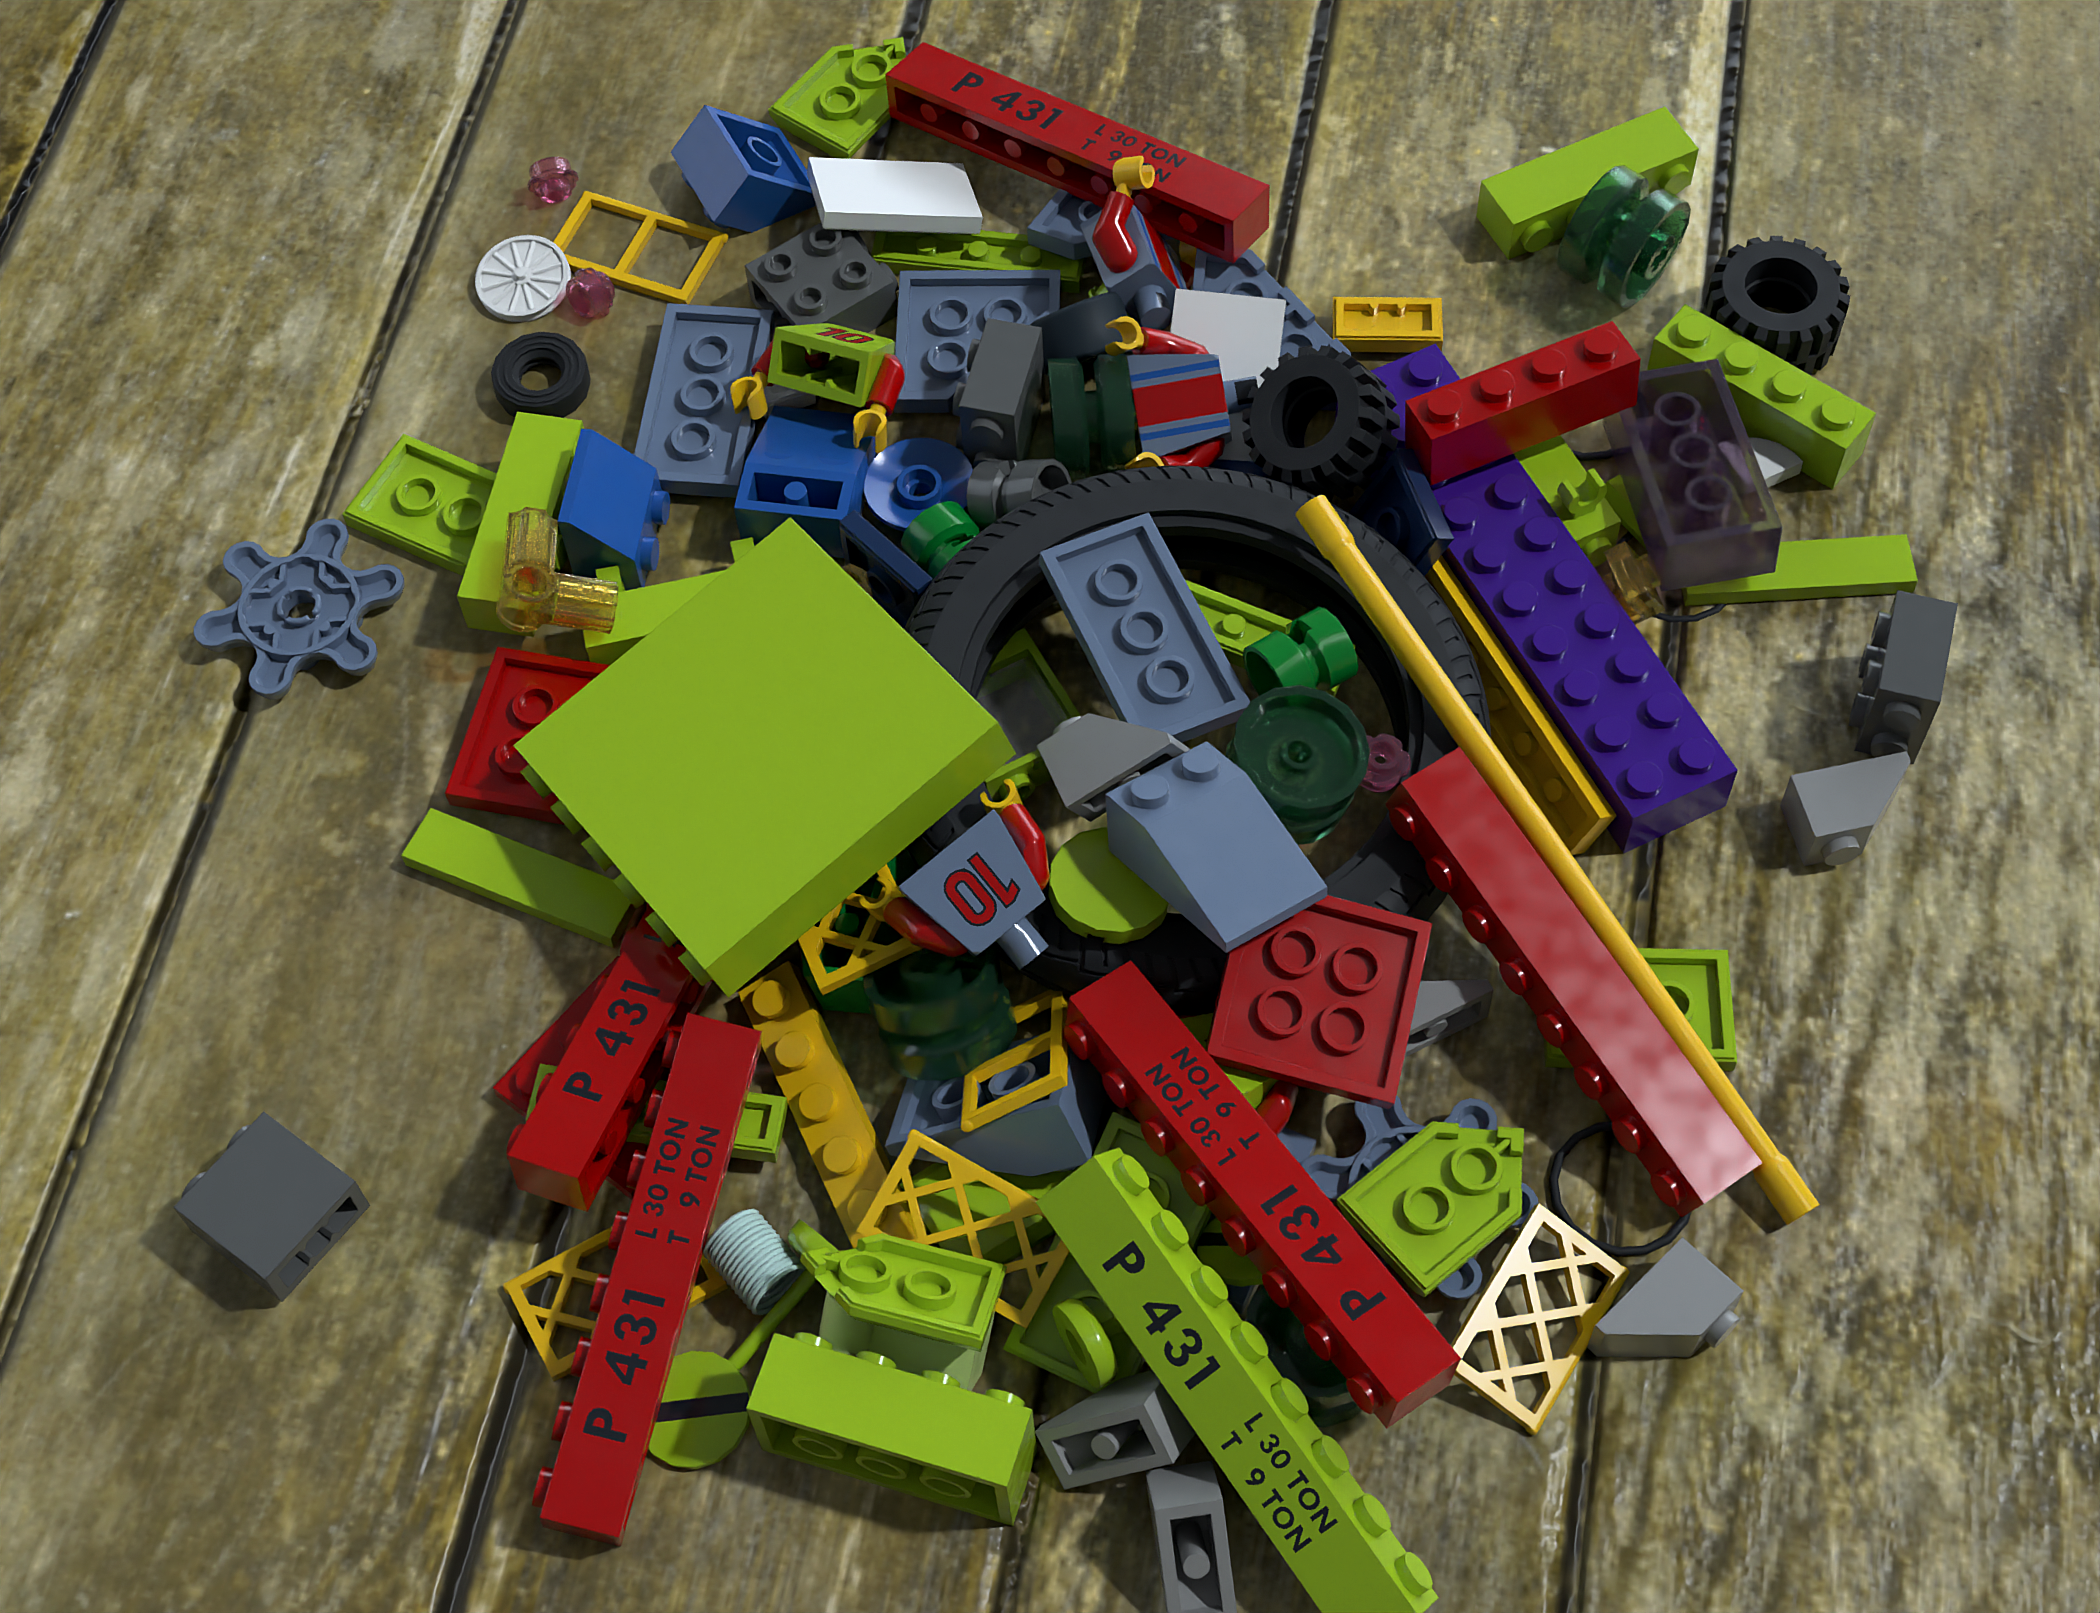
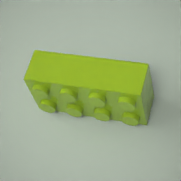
[746,1332,1037,1526]

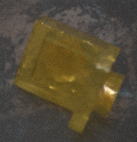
[1601,541,1665,625]

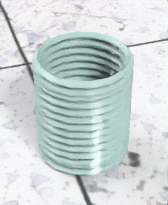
[703,1209,806,1315]

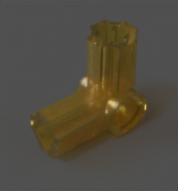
[495,507,619,634]

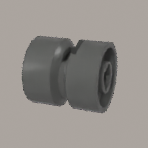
[966,459,1072,531]

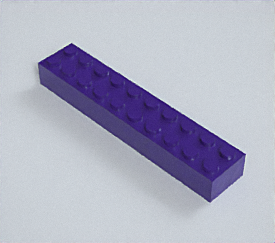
[1335,344,1738,854]

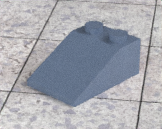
[1106,741,1327,953]
[885,1035,1107,1177]

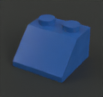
[671,105,816,233]
[557,429,670,591]

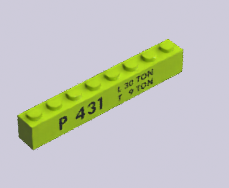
[1036,1147,1439,1613]

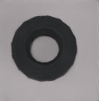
[491,332,591,418]

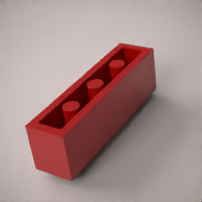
[1405,321,1641,485]

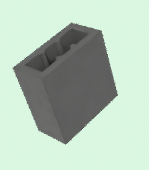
[745,222,899,333]
[953,318,1046,469]
[1849,590,1958,764]
[173,1111,370,1302]

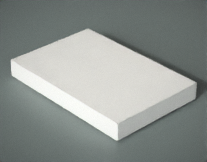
[807,157,983,234]
[1170,289,1286,461]

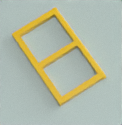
[553,191,728,304]
[960,989,1068,1132]

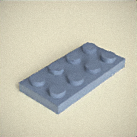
[634,303,776,498]
[1039,512,1252,743]

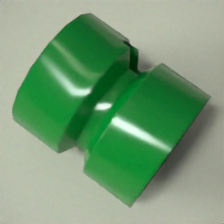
[901,501,979,579]
[1243,607,1358,716]

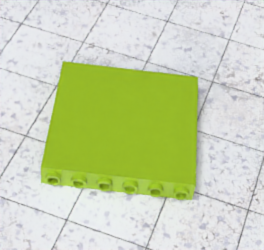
[513,517,1016,998]

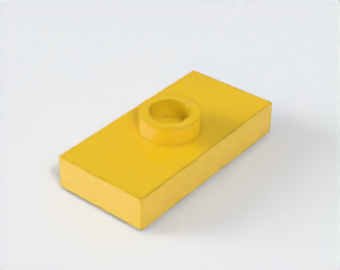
[1332,297,1443,352]

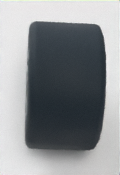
[1030,292,1128,376]

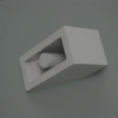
[1037,713,1190,822]
[1780,751,1911,866]
[1587,1237,1744,1357]
[1035,1370,1196,1490]
[1145,1460,1237,1613]

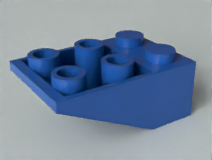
[734,406,876,558]

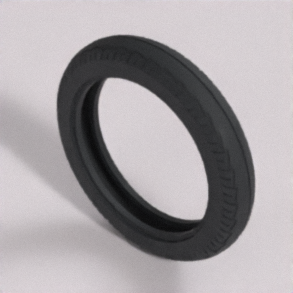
[904,466,1491,1016]

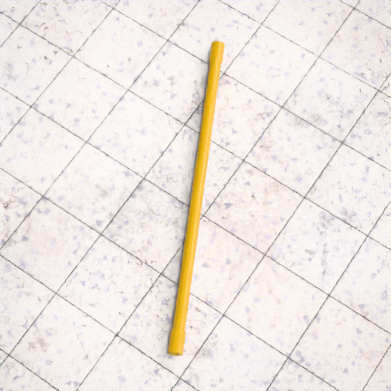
[1295,495,1820,1226]

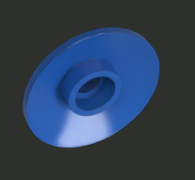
[864,438,973,531]

